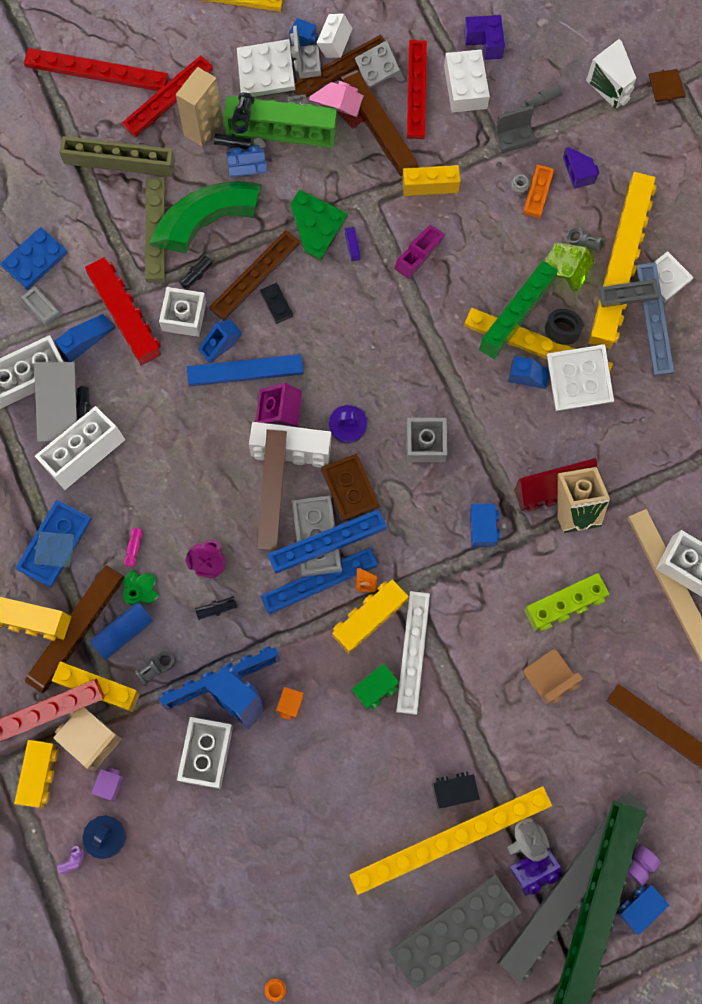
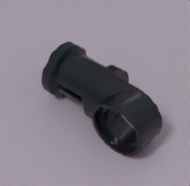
[232,92,255,134]

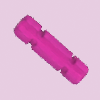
[124,528,143,567]

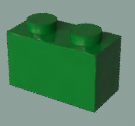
[351,663,399,711]

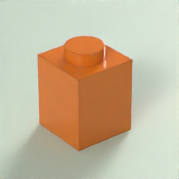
[276,687,304,721]

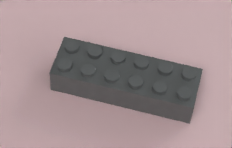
[389,875,521,990]

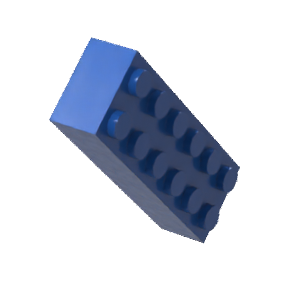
[206,667,264,729]

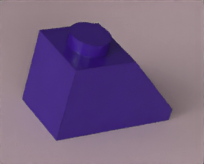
[563,147,599,189]

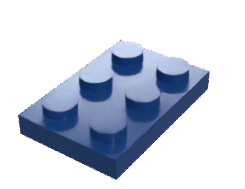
[0,227,68,290]

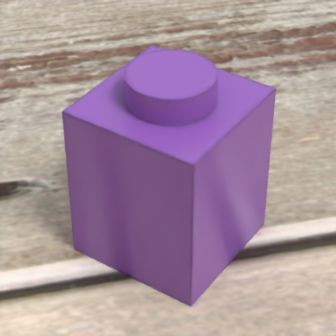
[91,767,124,802]

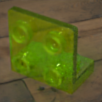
[545,243,594,291]

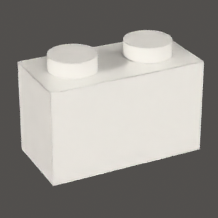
[317,14,353,58]

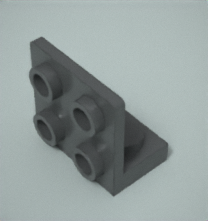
[494,105,537,153]

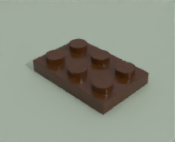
[321,453,380,522]

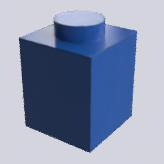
[289,18,318,47]

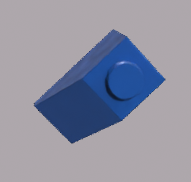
[198,319,242,363]
[508,356,549,389]

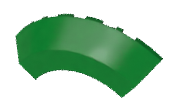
[150,181,262,254]

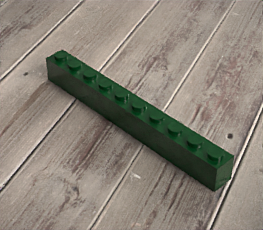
[553,800,645,1004]

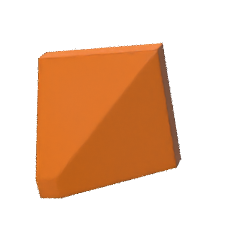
[356,568,377,592]

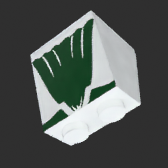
[586,39,636,109]

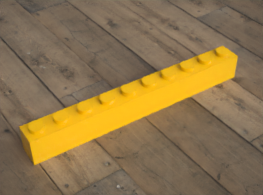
[588,172,657,349]
[349,786,552,895]

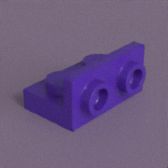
[510,848,562,896]

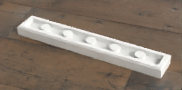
[396,591,430,715]

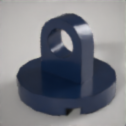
[82,815,126,859]

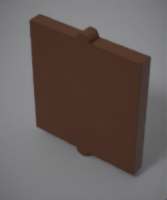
[648,69,685,102]

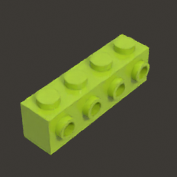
[524,573,609,632]

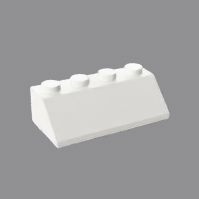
[35,406,125,490]

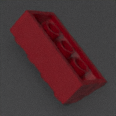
[514,458,598,512]

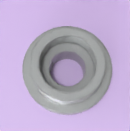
[511,175,529,193]

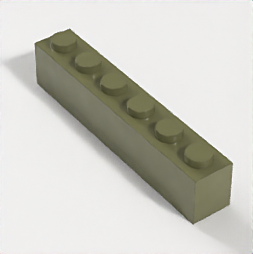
[59,136,175,177]

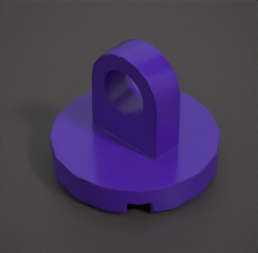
[329,405,367,444]

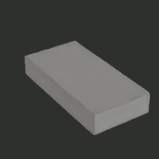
[21,286,60,326]

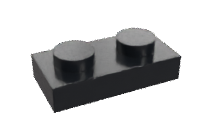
[260,282,293,324]

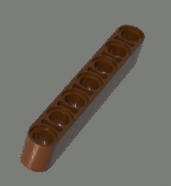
[339,70,418,176]
[25,565,124,693]

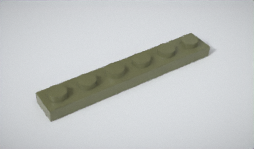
[145,177,165,282]

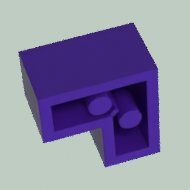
[464,15,505,60]

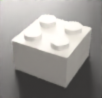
[159,287,207,337]

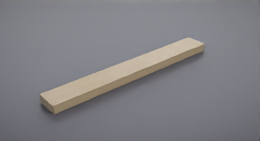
[627,509,702,662]

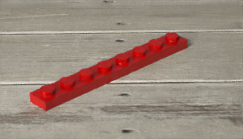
[24,48,169,91]

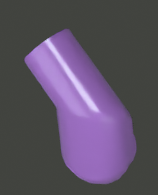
[57,846,84,875]

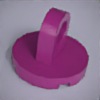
[186,540,226,578]

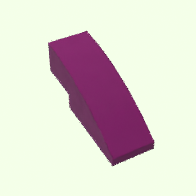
[394,224,445,279]

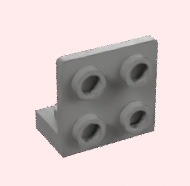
[290,25,321,79]
[355,41,405,88]

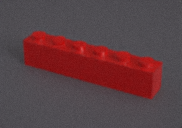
[84,257,161,366]

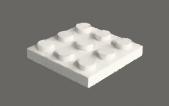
[237,39,295,97]
[547,344,614,411]

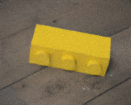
[402,165,460,196]
[14,740,59,809]

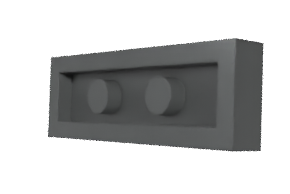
[598,279,660,307]

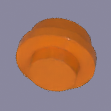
[264,978,286,1002]

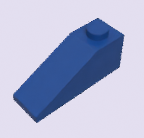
[54,314,115,362]

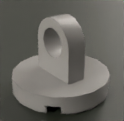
[507,818,549,861]

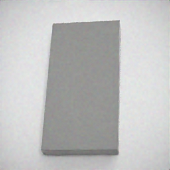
[34,362,77,442]
[291,495,342,577]

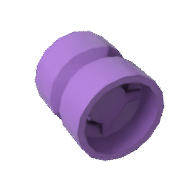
[627,844,661,886]

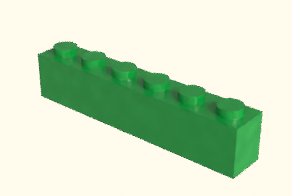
[479,260,558,360]

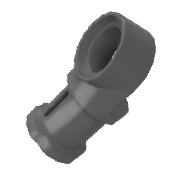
[566,228,606,253]
[134,651,176,686]

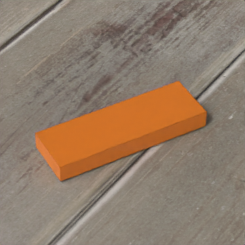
[523,164,555,219]

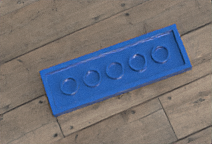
[159,646,280,710]

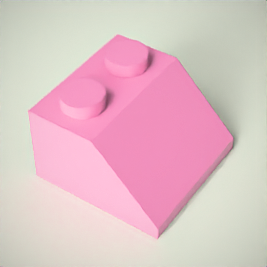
[309,81,364,117]

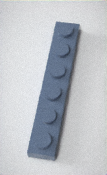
[636,262,674,376]

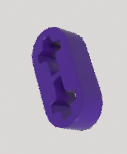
[344,227,361,262]

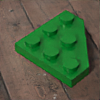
[290,189,348,261]

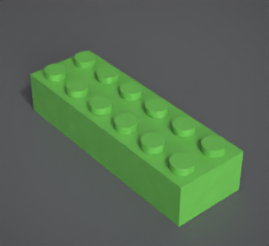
[223,96,337,148]

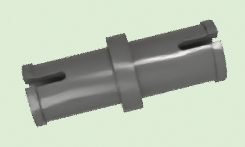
[525,85,562,108]

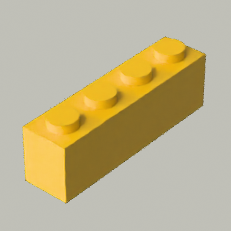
[332,579,409,654]
[0,597,72,641]
[52,662,140,712]

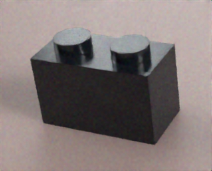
[432,771,480,809]

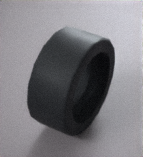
[544,308,583,345]

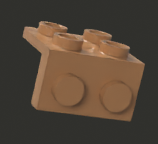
[523,650,583,705]

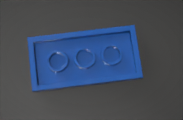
[15,500,92,588]

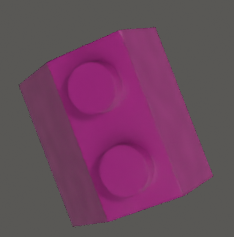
[255,383,302,427]

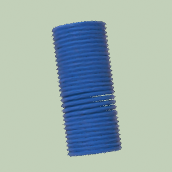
[90,602,154,660]

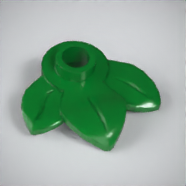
[123,570,159,605]

